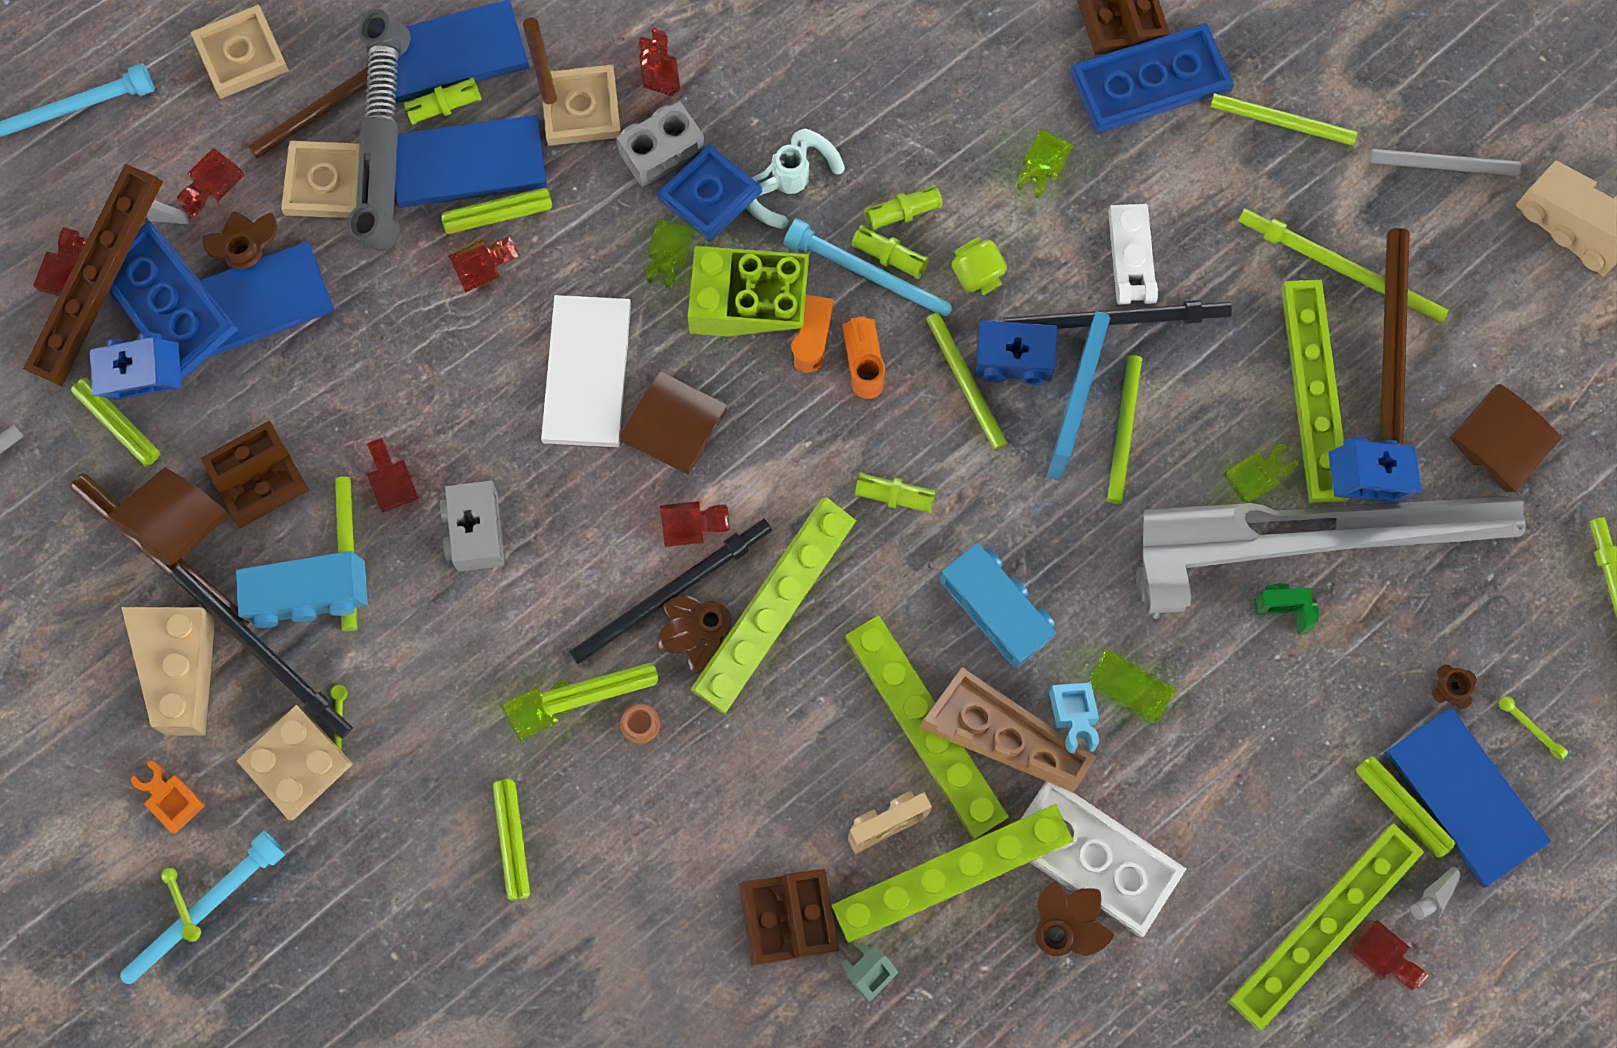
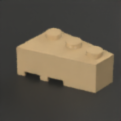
[1515,160,1617,277]
[121,607,215,736]

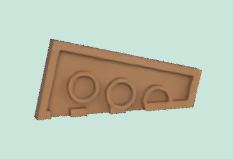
[919,667,1096,793]

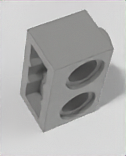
[616,101,705,188]

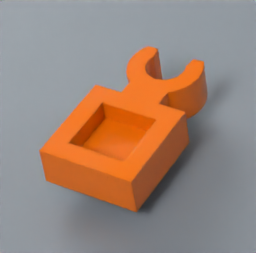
[130,760,206,834]

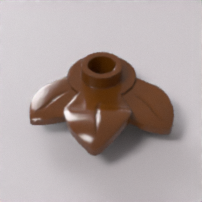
[202,211,277,270]
[657,595,731,674]
[1035,881,1114,956]

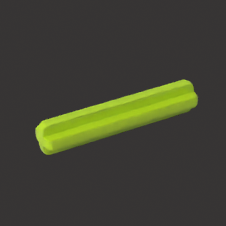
[441,188,552,234]
[71,378,161,466]
[541,663,658,715]
[1356,756,1455,858]
[493,779,530,901]

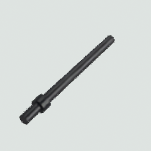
[1003,300,1232,329]
[569,518,773,665]
[170,565,353,739]

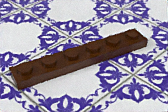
[23,164,163,386]

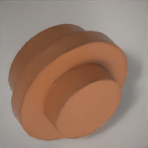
[620,704,661,745]

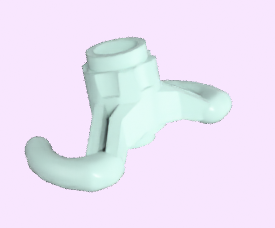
[746,129,845,229]

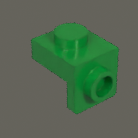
[1254,583,1319,635]

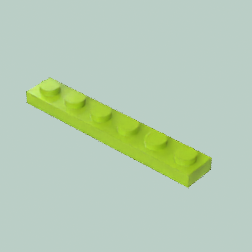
[1281,279,1350,503]
[690,497,857,714]
[845,615,1009,841]
[832,804,1074,944]
[1227,823,1424,1031]

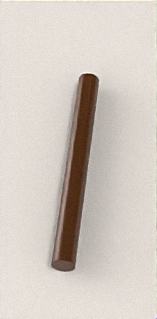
[523,17,557,104]
[248,65,372,159]

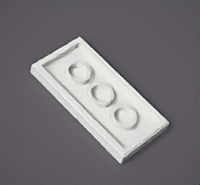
[541,295,631,447]
[1020,781,1186,938]

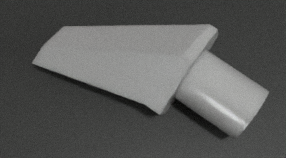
[146,200,190,225]
[1411,867,1460,920]

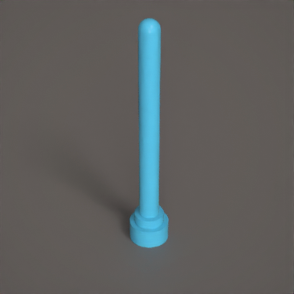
[0,63,155,137]
[783,218,952,316]
[120,830,286,984]

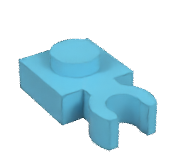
[1049,682,1099,753]

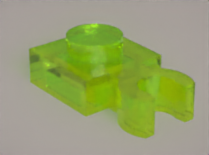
[1017,129,1074,199]
[646,219,695,289]
[1223,443,1299,503]
[501,680,575,743]

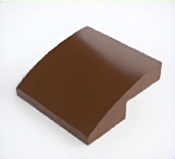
[1077,0,1170,55]
[620,371,727,475]
[1450,384,1562,492]
[200,420,309,528]
[107,467,228,566]
[739,869,839,966]

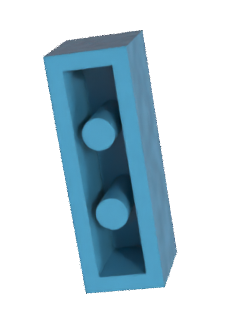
[939,542,1056,670]
[236,551,368,628]

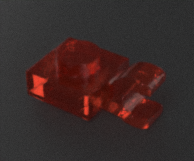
[639,28,681,96]
[177,147,244,217]
[33,227,86,296]
[447,236,520,293]
[367,437,419,513]
[660,501,730,547]
[1348,920,1428,991]

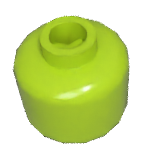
[951,236,1007,295]

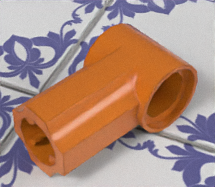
[842,316,885,399]

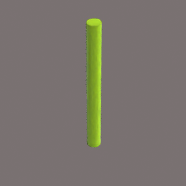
[1210,93,1358,146]
[926,313,1008,451]
[1107,355,1142,504]
[335,477,358,631]

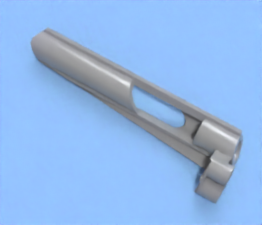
[1136,496,1526,614]

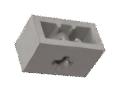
[440,480,505,572]

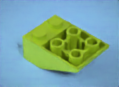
[688,246,809,337]

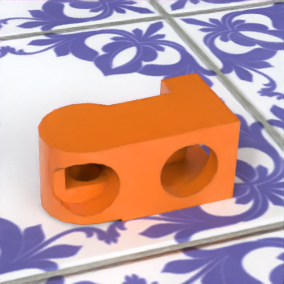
[791,295,834,373]

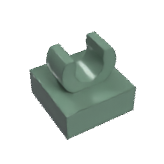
[842,944,899,1002]

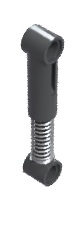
[347,9,411,251]

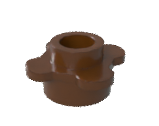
[1432,664,1477,709]

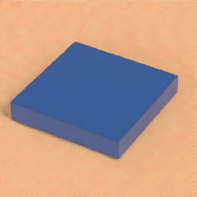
[657,144,763,242]

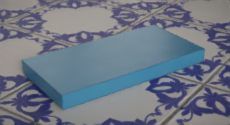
[1046,311,1110,481]

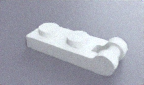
[1108,204,1158,305]

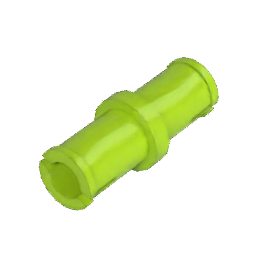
[404,77,482,125]
[864,185,942,231]
[851,225,929,279]
[855,472,937,514]

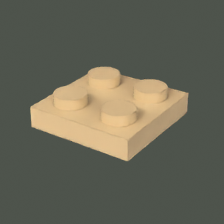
[190,5,289,99]
[543,65,621,146]
[281,141,359,218]
[236,705,353,821]
[848,791,932,854]

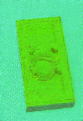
[1086,649,1176,726]

